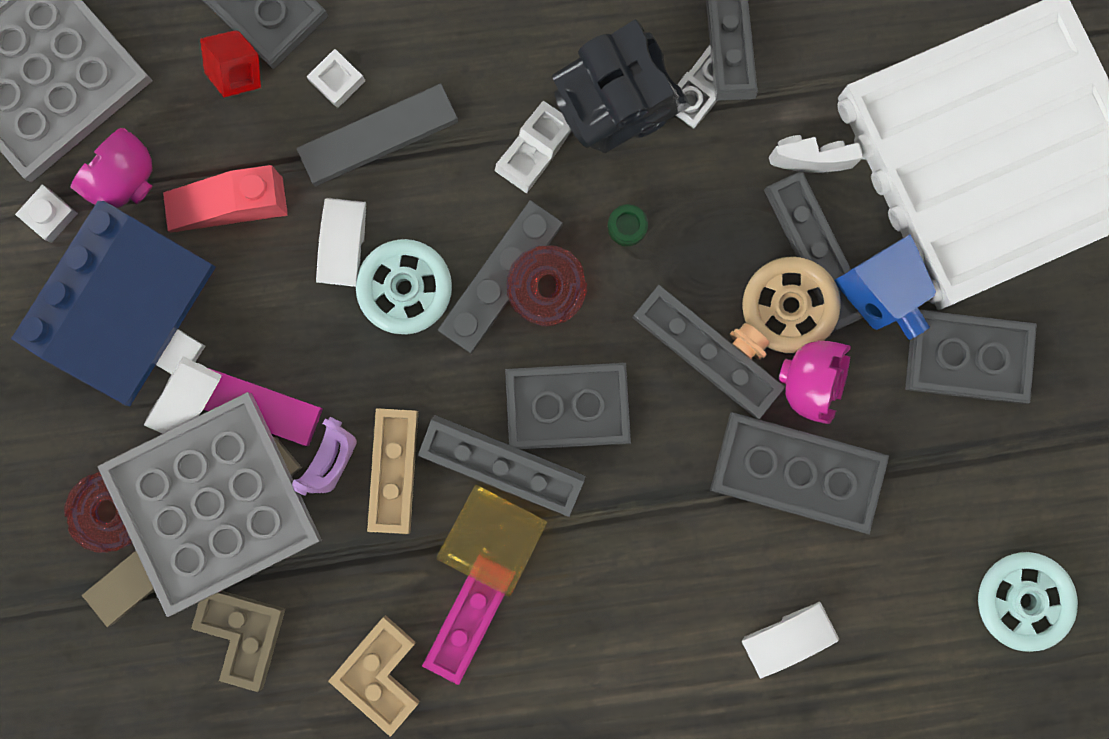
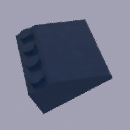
[11,201,216,407]

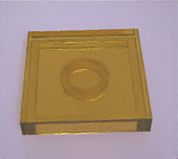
[437,485,547,597]

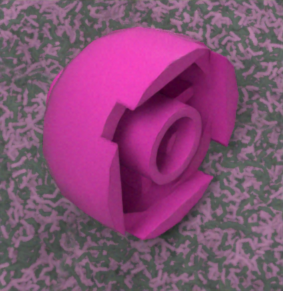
[70,128,153,208]
[779,341,851,424]

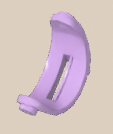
[292,417,357,496]

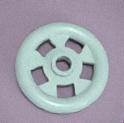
[356,239,452,334]
[978,552,1078,652]

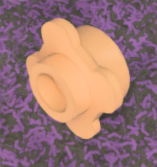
[729,323,770,360]

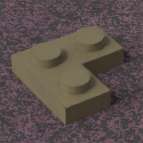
[191,591,285,692]

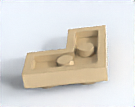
[328,615,420,737]

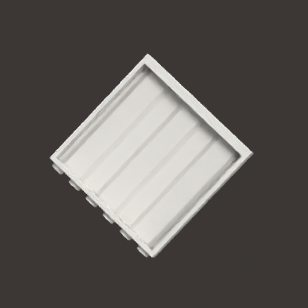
[838,0,1109,310]

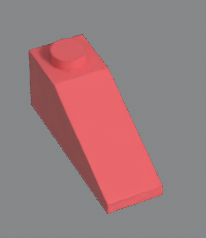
[163,165,288,233]

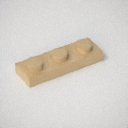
[367,409,418,534]

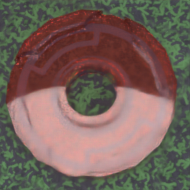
[507,246,587,326]
[64,472,133,553]

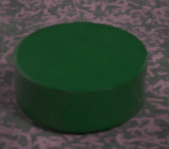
[608,204,648,246]

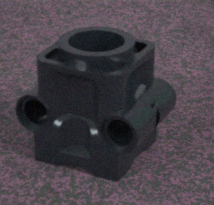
[552,19,690,153]

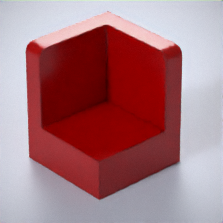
[200,30,261,97]

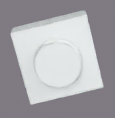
[307,49,365,108]
[15,185,78,243]

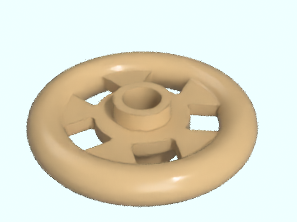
[742,257,841,353]

